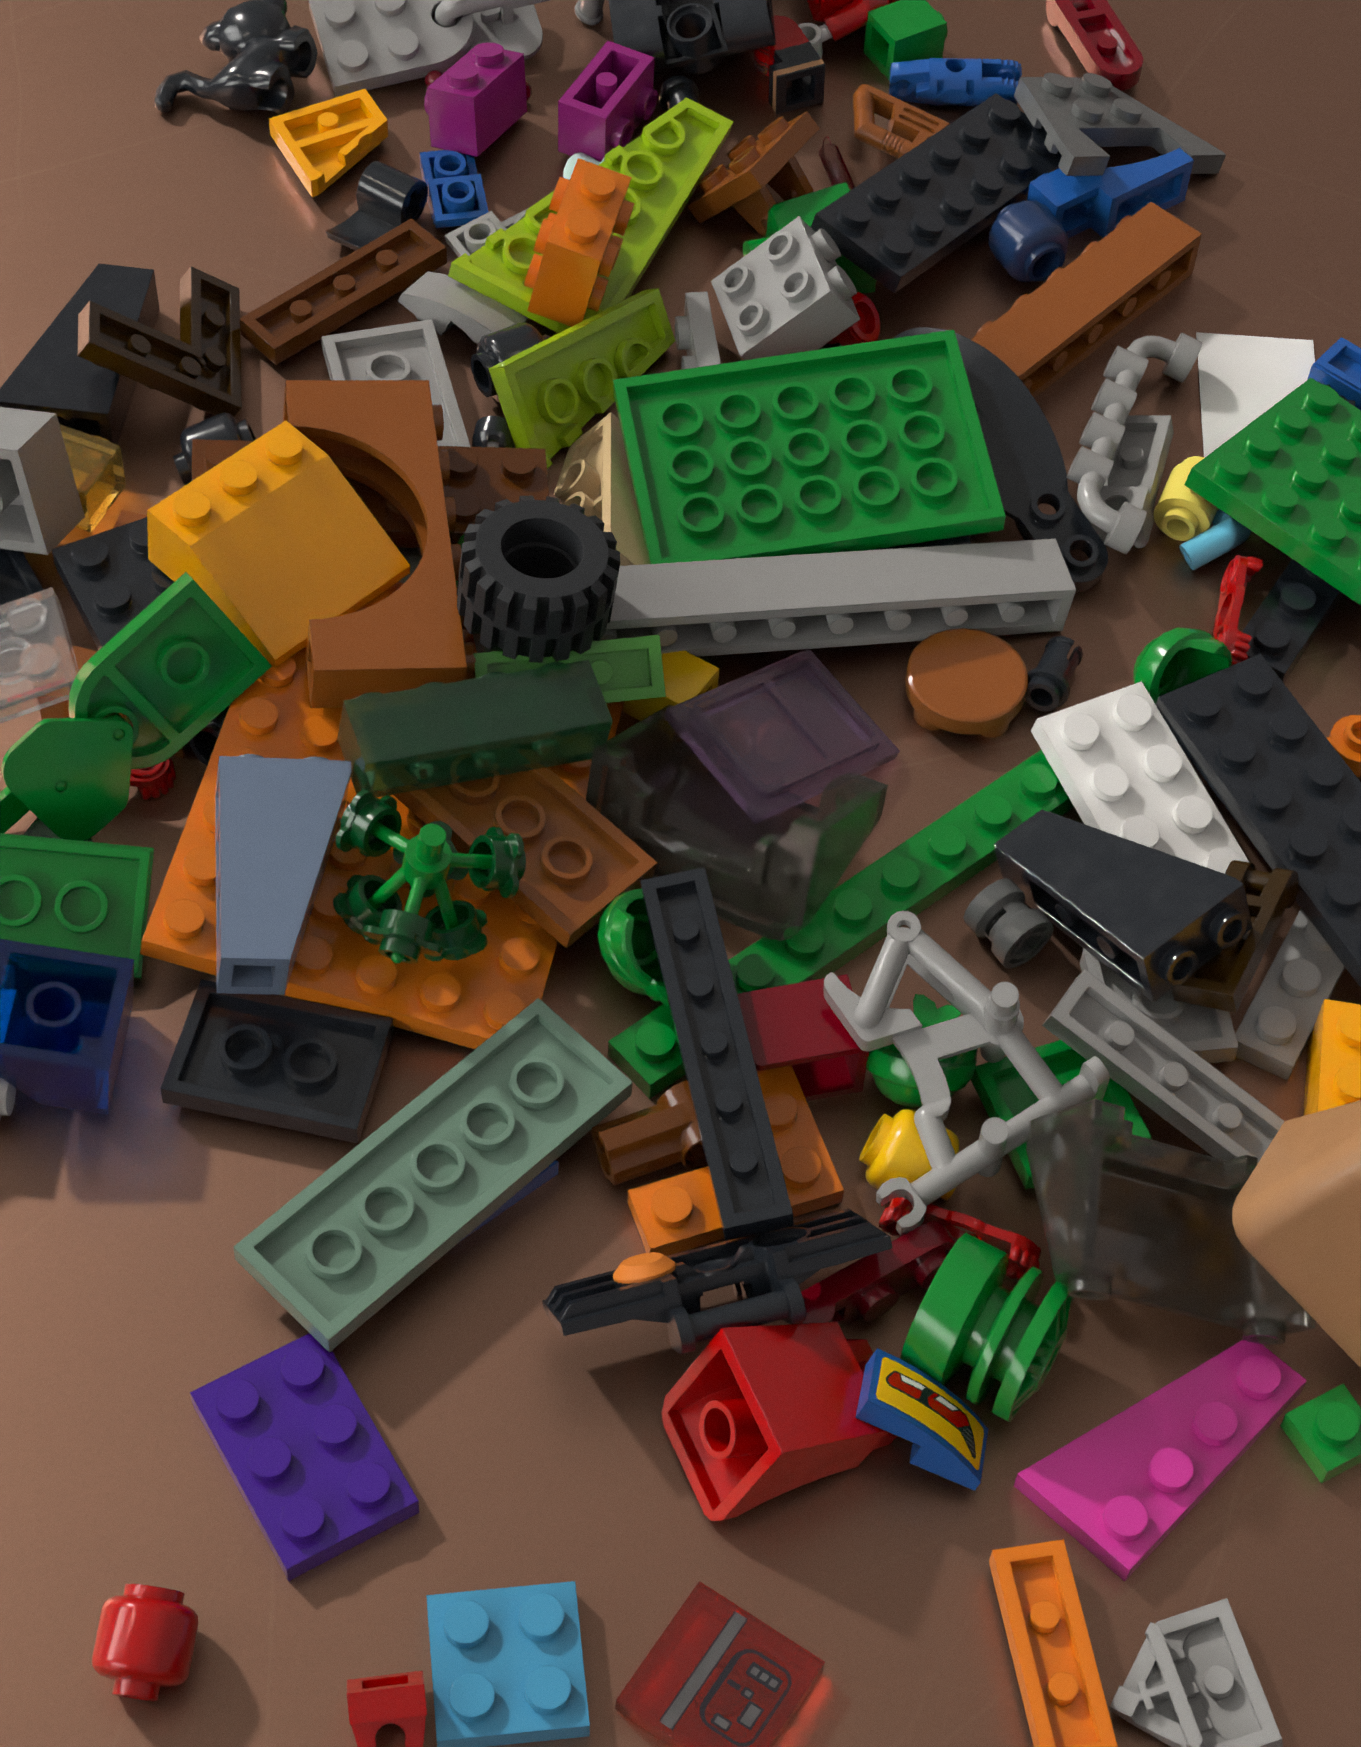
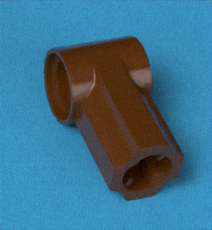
[592,1080,707,1185]

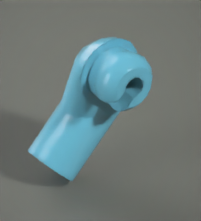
[1179,509,1251,570]

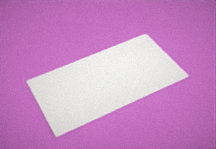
[1196,332,1315,457]

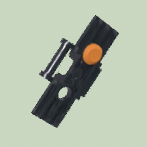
[542,1209,892,1354]

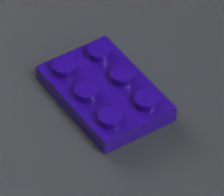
[190,1333,420,1581]

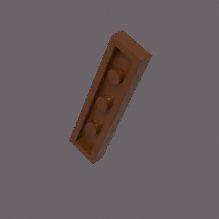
[240,218,447,365]

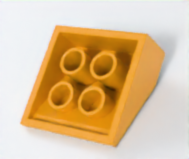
[147,420,410,668]

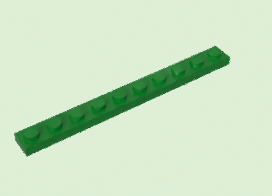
[608,750,1074,1099]

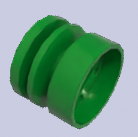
[900,1232,1076,1422]

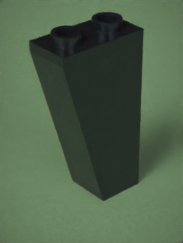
[993,809,1253,1002]

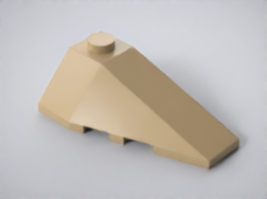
[554,412,650,566]

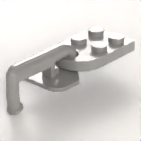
[308,0,605,97]

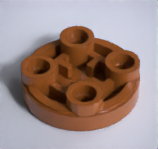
[905,628,1028,738]

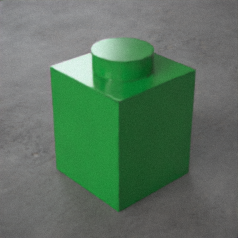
[863,0,948,80]

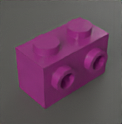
[558,41,658,162]
[424,43,527,157]

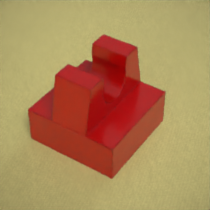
[347,1670,427,1747]

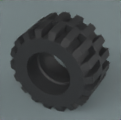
[456,495,620,663]

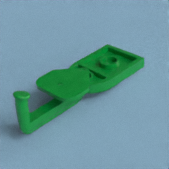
[0,572,272,841]

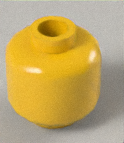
[859,1108,960,1201]

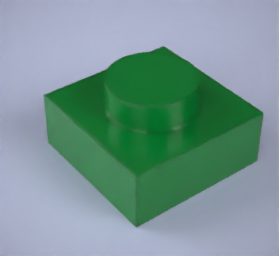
[1280,1384,1361,1484]

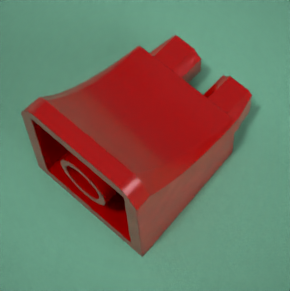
[661,1322,897,1521]

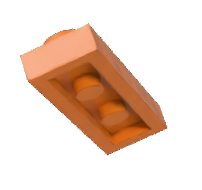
[989,1539,1118,1747]

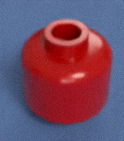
[92,1584,199,1701]

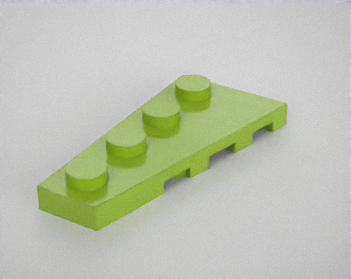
[489,288,676,469]

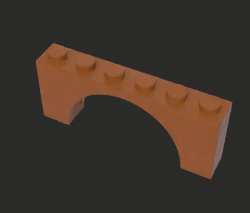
[282,380,476,708]

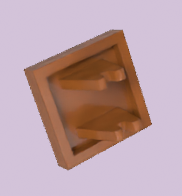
[687,111,820,236]

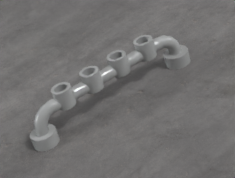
[1066,333,1202,554]

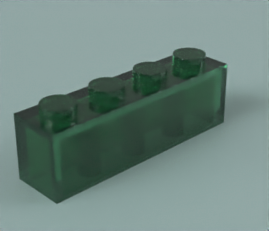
[337,660,613,798]

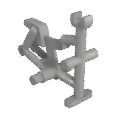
[824,911,1110,1236]

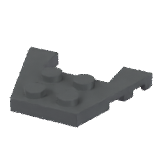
[1014,73,1226,176]

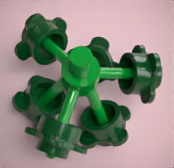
[333,790,526,964]

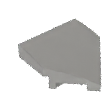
[1110,1598,1283,1747]

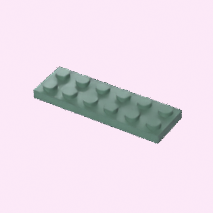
[233,998,633,1353]

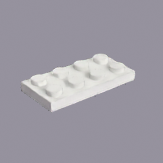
[1031,681,1250,874]

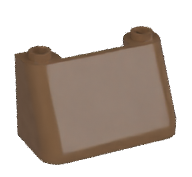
[1232,1100,1361,1368]

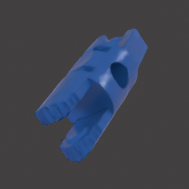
[889,58,1022,106]

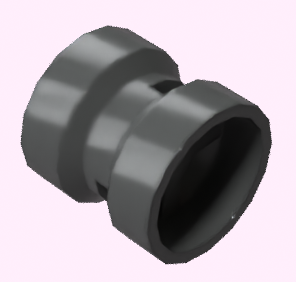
[963,878,1054,969]

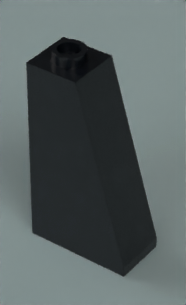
[0,263,160,454]

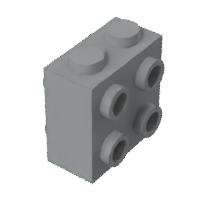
[711,216,860,360]

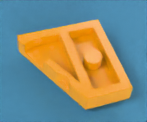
[269,89,388,197]

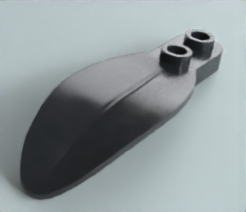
[894,327,1108,592]

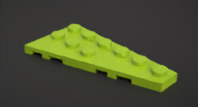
[448,97,734,333]

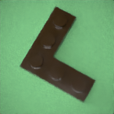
[77,266,242,417]

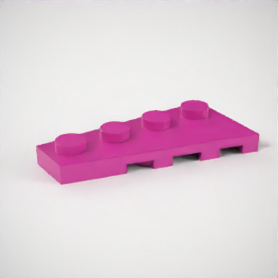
[1014,1335,1307,1581]

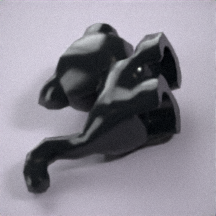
[154,0,318,114]

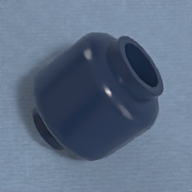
[988,200,1069,282]

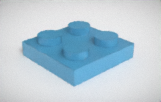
[426,1581,590,1747]

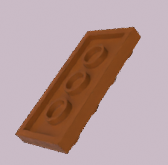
[381,703,658,949]

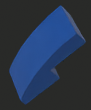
[420,150,489,228]

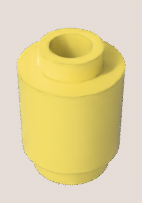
[1153,456,1218,541]

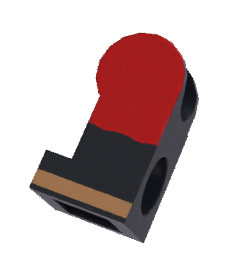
[753,15,825,115]

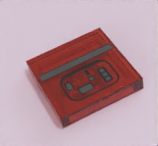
[615,1581,825,1747]

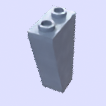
[215,754,352,995]

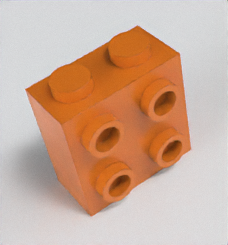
[524,158,635,327]

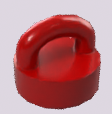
[826,292,880,346]

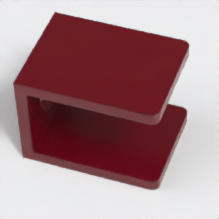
[737,974,869,1102]

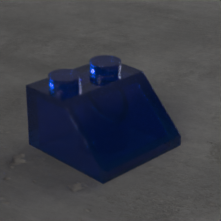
[0,939,134,1114]

